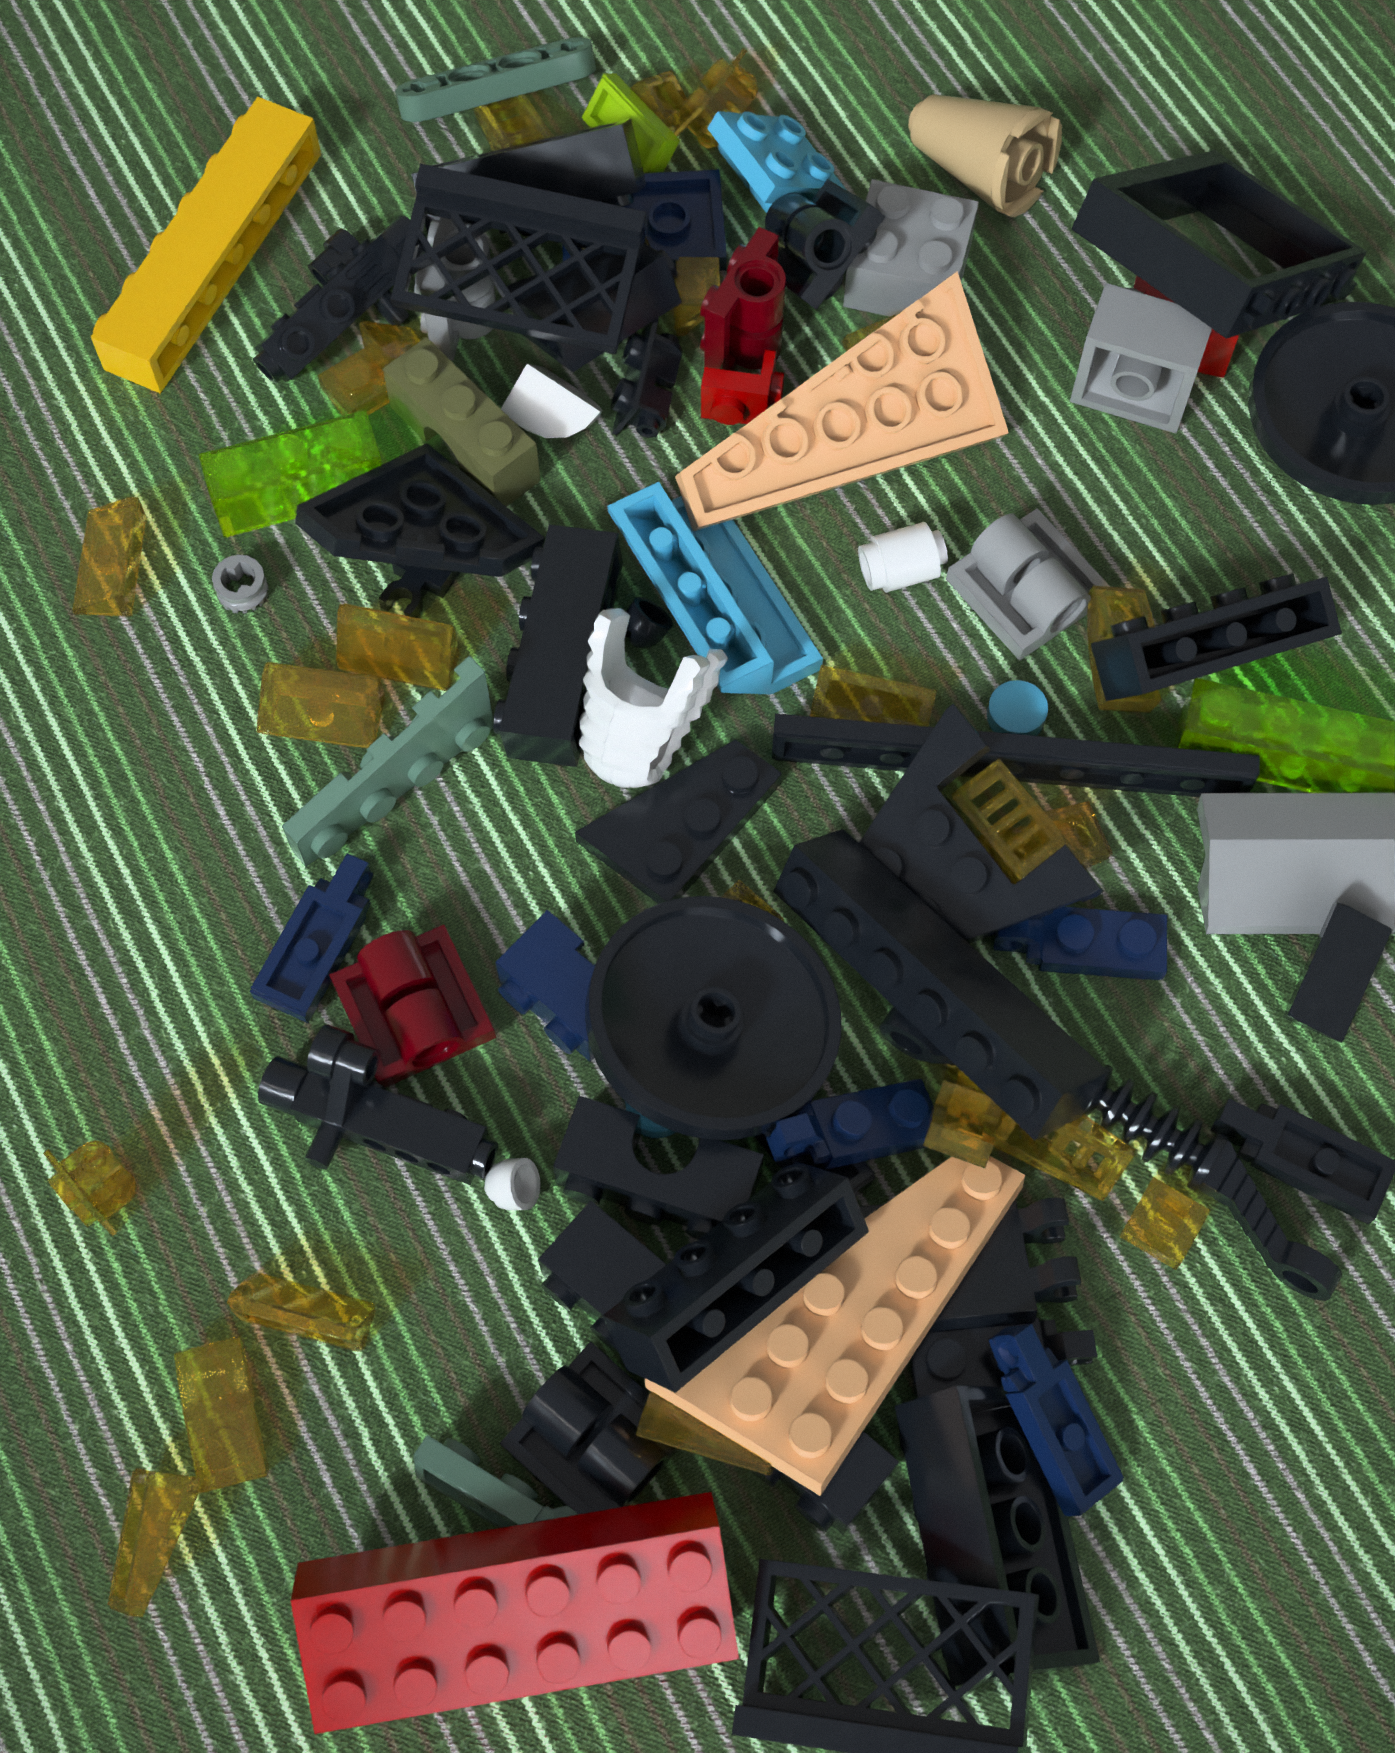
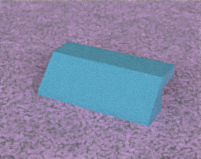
[608,482,823,695]

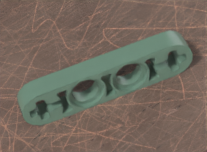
[395,37,596,122]

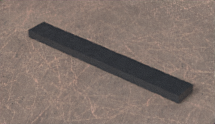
[772,714,1260,797]

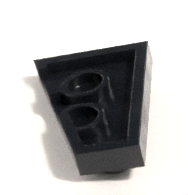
[575,739,782,904]

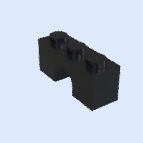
[553,1096,764,1240]

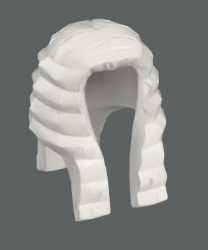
[578,608,728,788]

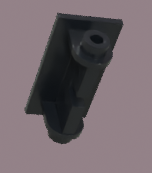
[610,318,683,438]

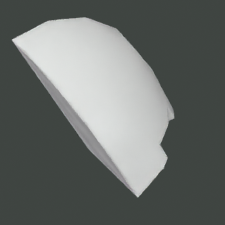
[501,364,603,438]

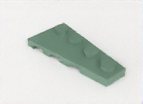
[282,655,494,867]

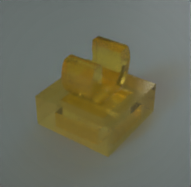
[1119,1177,1211,1270]

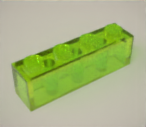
[1174,678,1395,793]

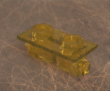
[673,48,758,148]
[43,1141,137,1236]

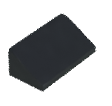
[1282,901,1392,1043]

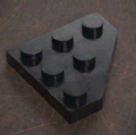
[295,443,545,577]

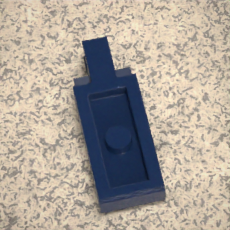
[250,853,374,1023]
[994,907,1167,980]
[766,1078,946,1170]
[989,1324,1124,1516]

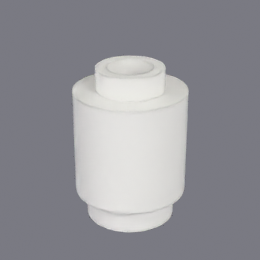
[858,522,948,593]

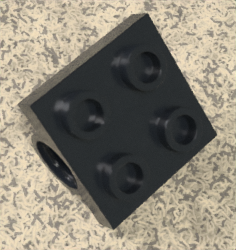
[765,179,885,310]
[500,1341,691,1514]

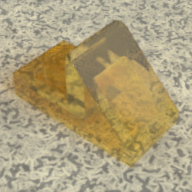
[318,321,421,425]

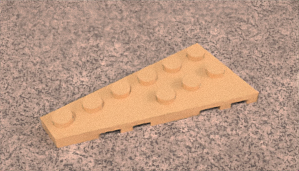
[675,271,1009,531]
[645,1144,1026,1496]

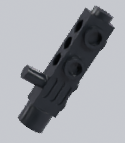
[253,215,427,384]
[258,1024,498,1185]

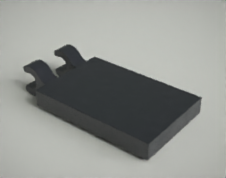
[860,1197,1082,1332]

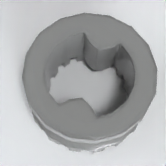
[212,554,269,614]

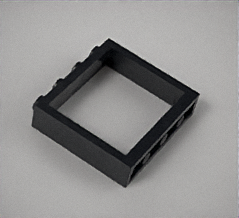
[1072,150,1367,339]

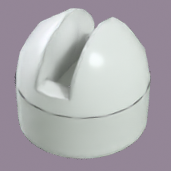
[484,1158,540,1211]

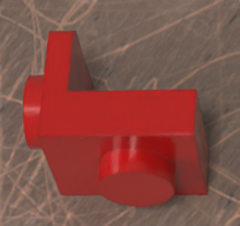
[701,349,785,425]

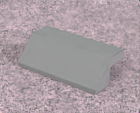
[1197,793,1395,934]

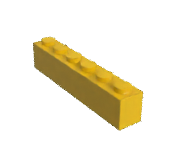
[91,96,321,394]

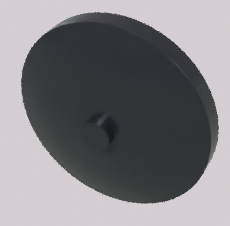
[1248,302,1395,505]
[585,896,842,1140]

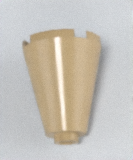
[908,94,1062,218]

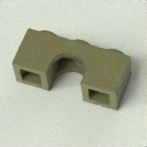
[382,337,541,507]

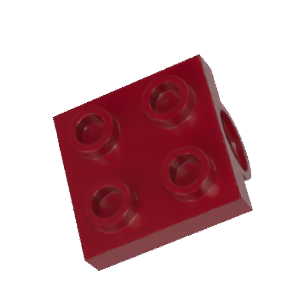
[700,227,786,371]
[329,924,496,1088]

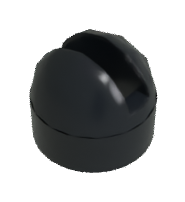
[625,597,673,649]

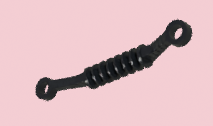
[879,1006,1342,1301]

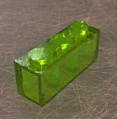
[198,410,382,538]

